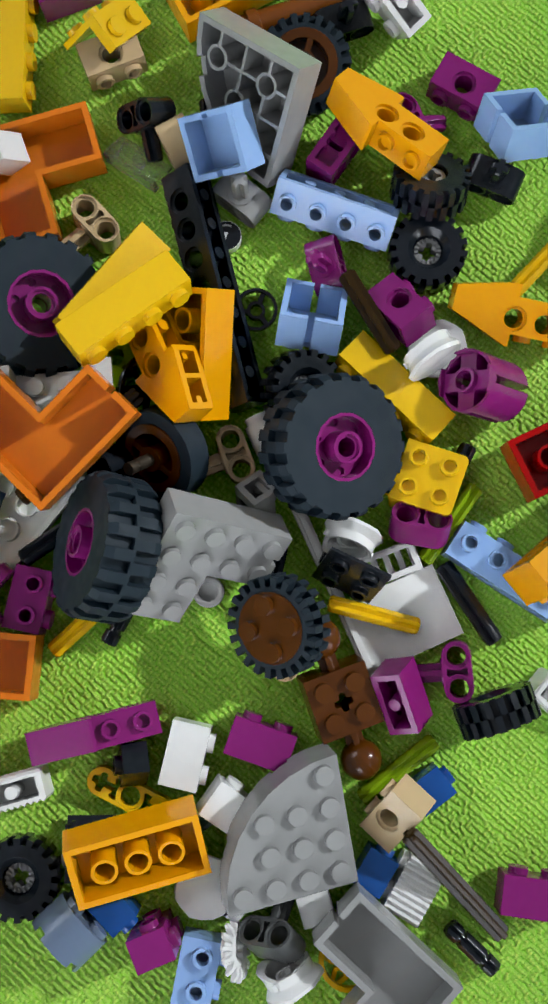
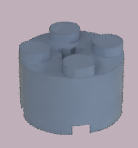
[32,889,108,972]

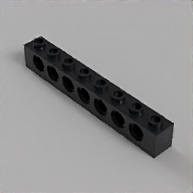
[161,163,267,413]

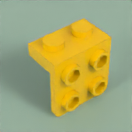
[63,0,151,54]
[385,438,469,517]

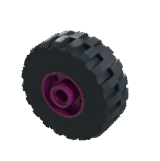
[0,232,96,377]
[258,373,405,521]
[52,470,163,624]

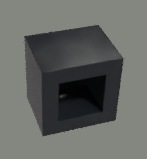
[113,741,150,787]

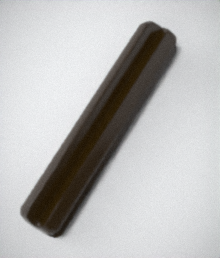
[339,269,401,355]

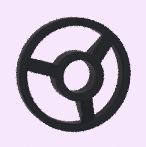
[240,288,277,332]

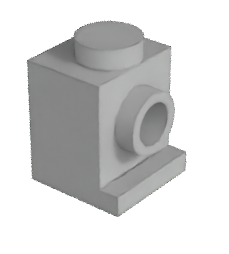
[235,470,276,513]

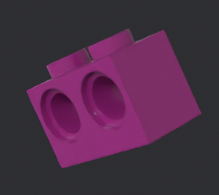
[305,118,359,185]

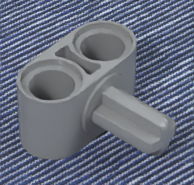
[213,172,272,228]

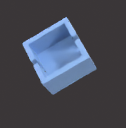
[473,87,548,163]
[177,98,265,183]
[275,278,348,356]

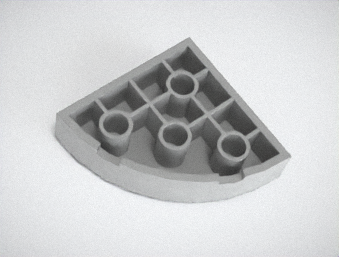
[196,7,322,188]
[219,743,358,918]

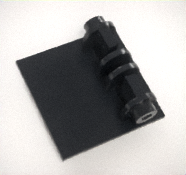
[311,547,392,604]

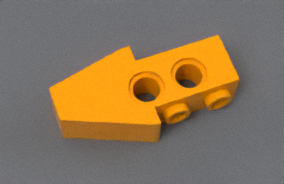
[326,67,449,181]
[447,282,548,348]
[129,311,213,423]

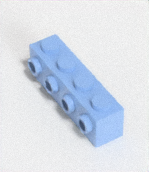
[269,168,401,252]
[440,520,548,623]
[170,926,224,1004]

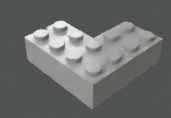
[132,487,293,623]
[312,881,464,1004]

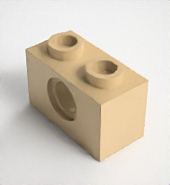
[75,36,148,91]
[360,773,436,853]

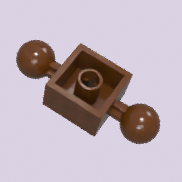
[296,620,385,781]

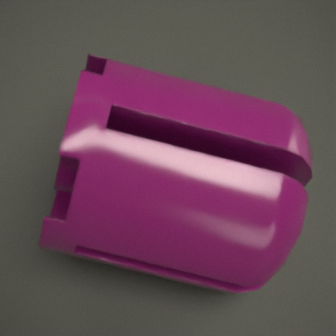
[438,348,529,423]

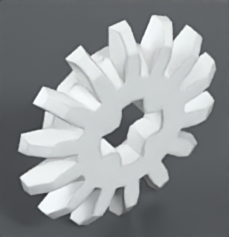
[220,920,251,984]

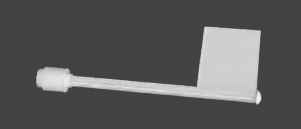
[245,411,464,676]

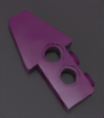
[25,699,163,766]

